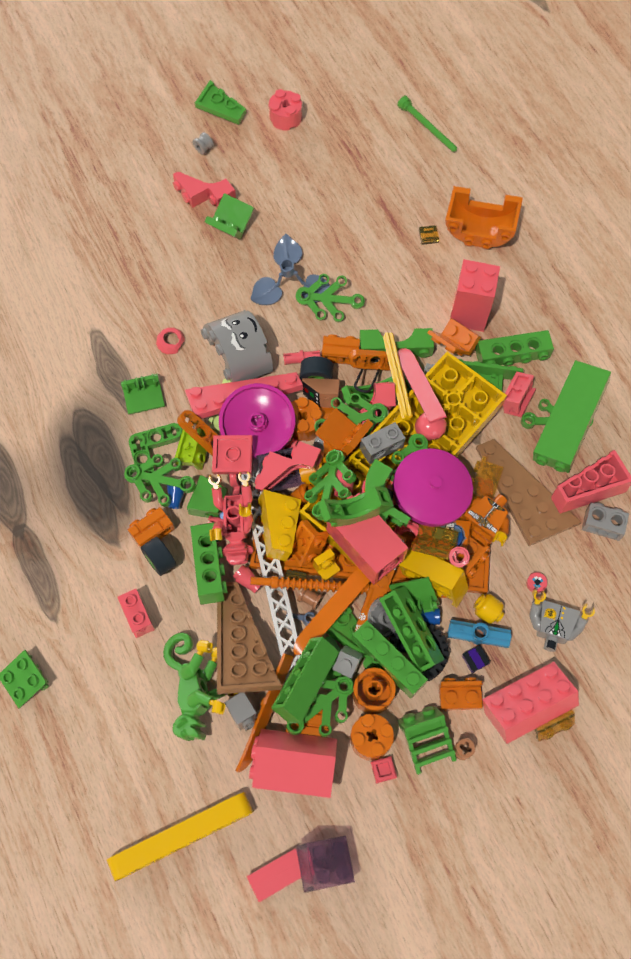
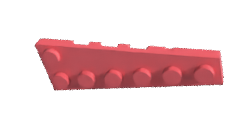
[185,372,303,419]

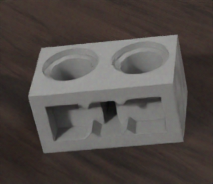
[360,422,405,464]
[581,503,629,541]
[225,692,257,731]

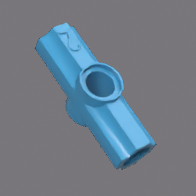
[448,620,511,648]

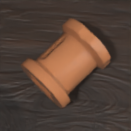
[297,588,323,611]
[454,739,475,761]

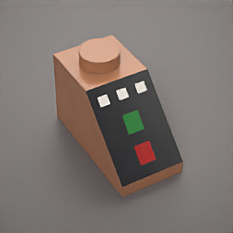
[302,378,340,408]

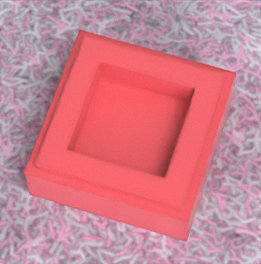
[370,757,397,784]

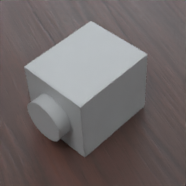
[332,645,364,678]

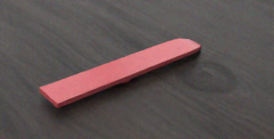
[398,348,446,423]

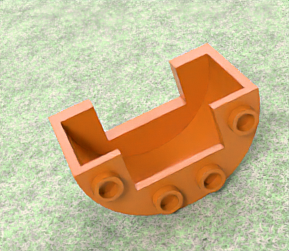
[445,186,523,249]

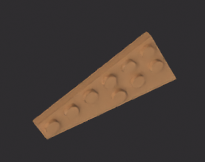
[217,582,282,694]

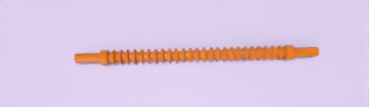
[250,576,447,598]

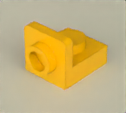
[313,548,340,581]

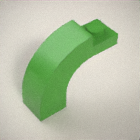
[365,459,411,527]
[318,486,394,527]

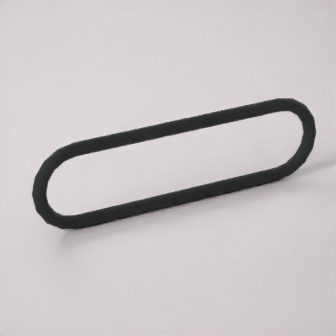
[354,359,380,393]

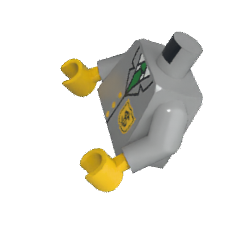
[529,589,595,652]

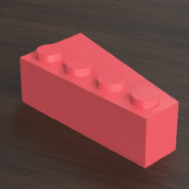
[551,450,631,514]

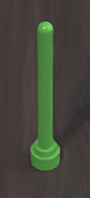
[397,95,457,152]

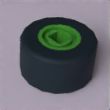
[300,356,333,381]
[141,537,176,576]

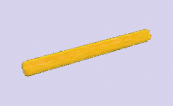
[383,332,413,421]

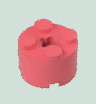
[269,89,302,131]

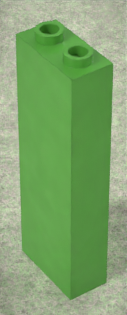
[533,360,611,473]

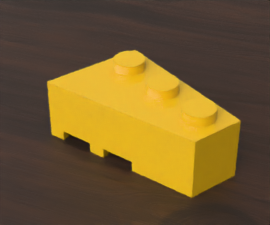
[258,489,301,562]
[399,546,469,608]

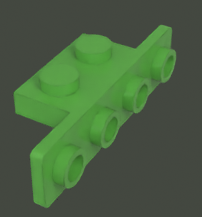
[459,359,524,391]

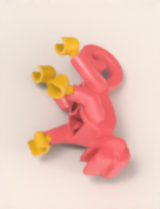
[208,471,254,565]

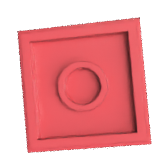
[212,435,253,474]

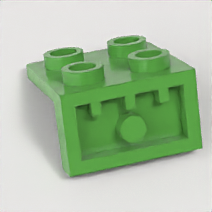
[205,193,254,240]

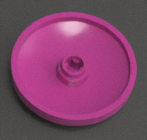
[219,383,296,459]
[393,448,473,527]

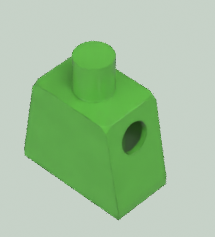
[187,475,229,518]

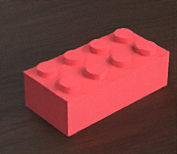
[483,662,579,744]

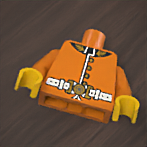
[461,494,509,547]

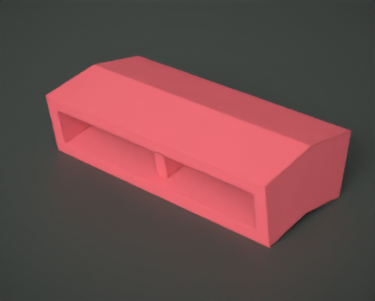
[247,849,308,902]

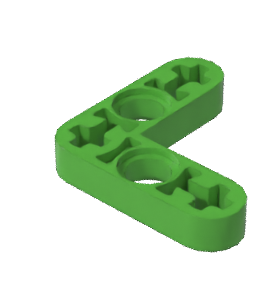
[129,423,182,486]

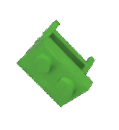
[397,706,457,775]

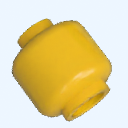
[473,594,504,624]

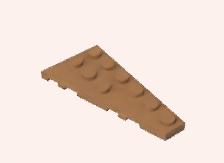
[476,439,581,546]

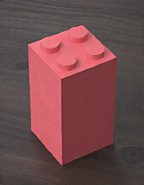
[450,259,500,332]
[326,493,408,585]
[249,729,337,798]

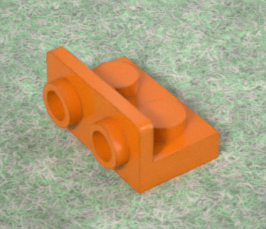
[291,520,329,566]
[447,536,490,579]
[439,678,483,710]

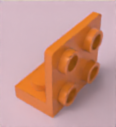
[427,318,481,356]
[315,408,373,458]

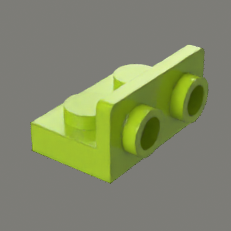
[175,428,207,470]

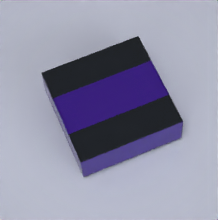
[462,645,490,673]

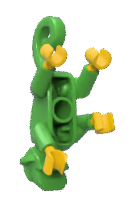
[163,632,238,741]

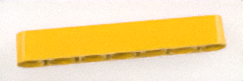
[106,792,254,882]

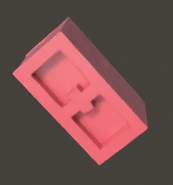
[503,371,536,417]
[117,588,155,638]

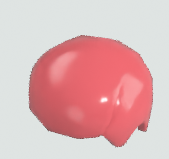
[414,413,447,441]

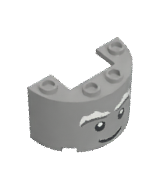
[201,310,273,382]

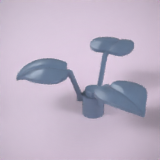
[250,234,330,305]

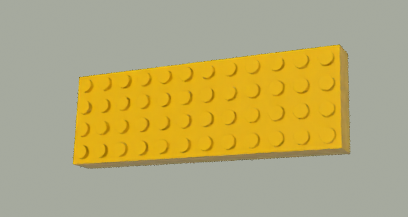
[299,351,507,567]

